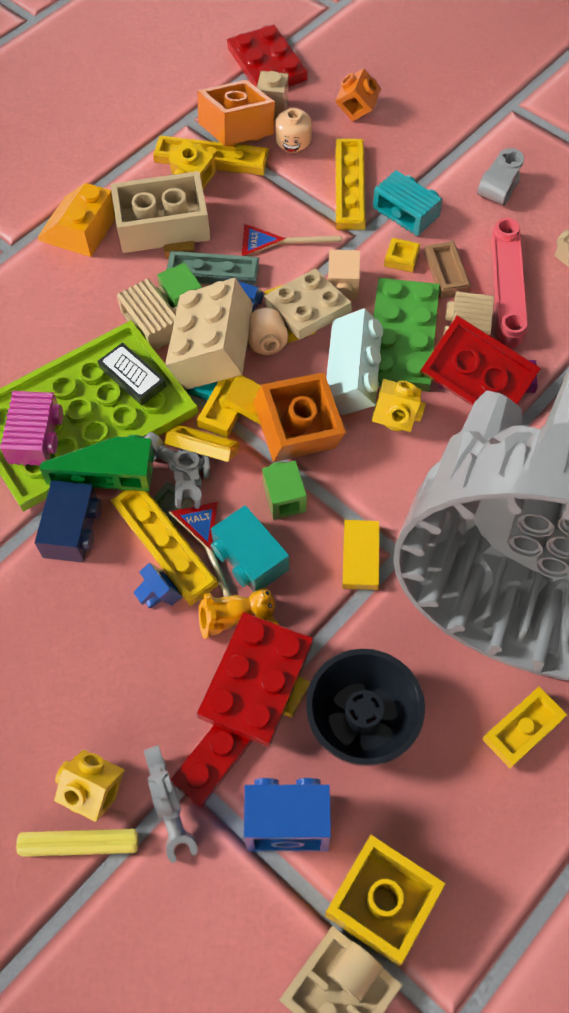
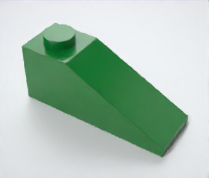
[40,435,154,491]

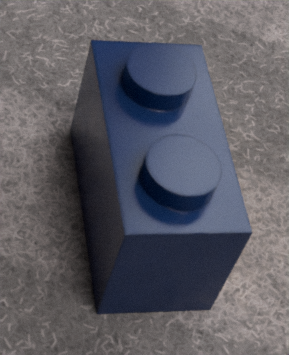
[34,480,101,563]

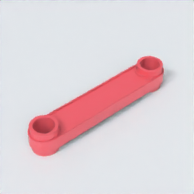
[491,218,528,348]

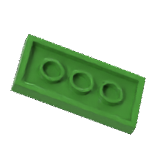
[373,278,439,392]

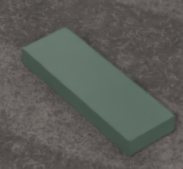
[166,251,260,286]

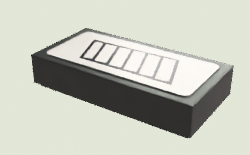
[98,342,167,406]

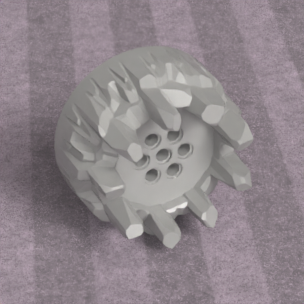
[393,370,569,681]

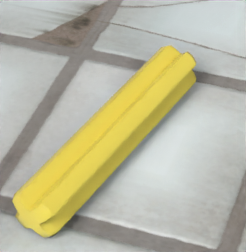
[16,829,139,857]

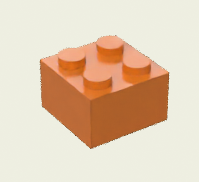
[197,80,275,147]
[253,372,346,462]

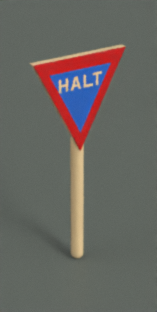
[242,224,343,256]
[169,502,231,597]

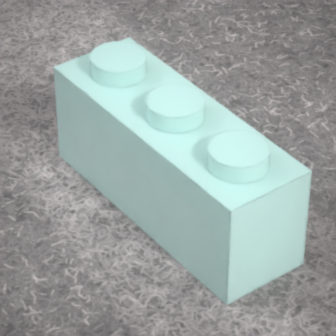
[326,308,383,415]

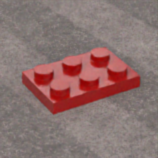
[227,24,308,87]
[420,315,541,406]
[197,612,313,747]

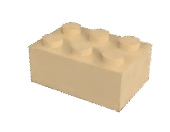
[111,171,211,253]
[165,278,253,390]

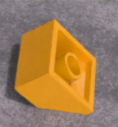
[38,183,115,257]

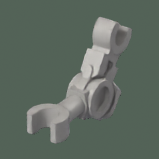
[145,432,211,509]
[144,745,197,863]

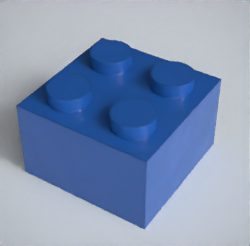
[244,778,331,852]

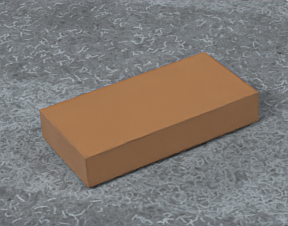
[424,241,471,298]

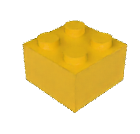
[325,835,446,967]

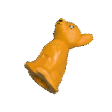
[199,588,279,639]

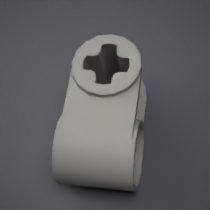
[477,148,524,205]

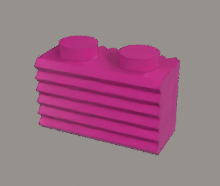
[0,391,63,466]

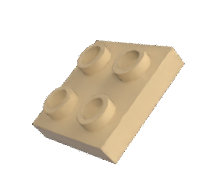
[264,268,352,340]
[279,926,402,1013]

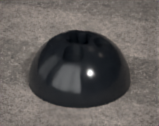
[306,649,425,767]

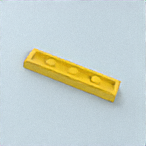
[153,135,269,176]
[335,139,366,230]
[111,490,219,606]

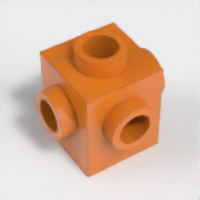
[335,68,381,122]

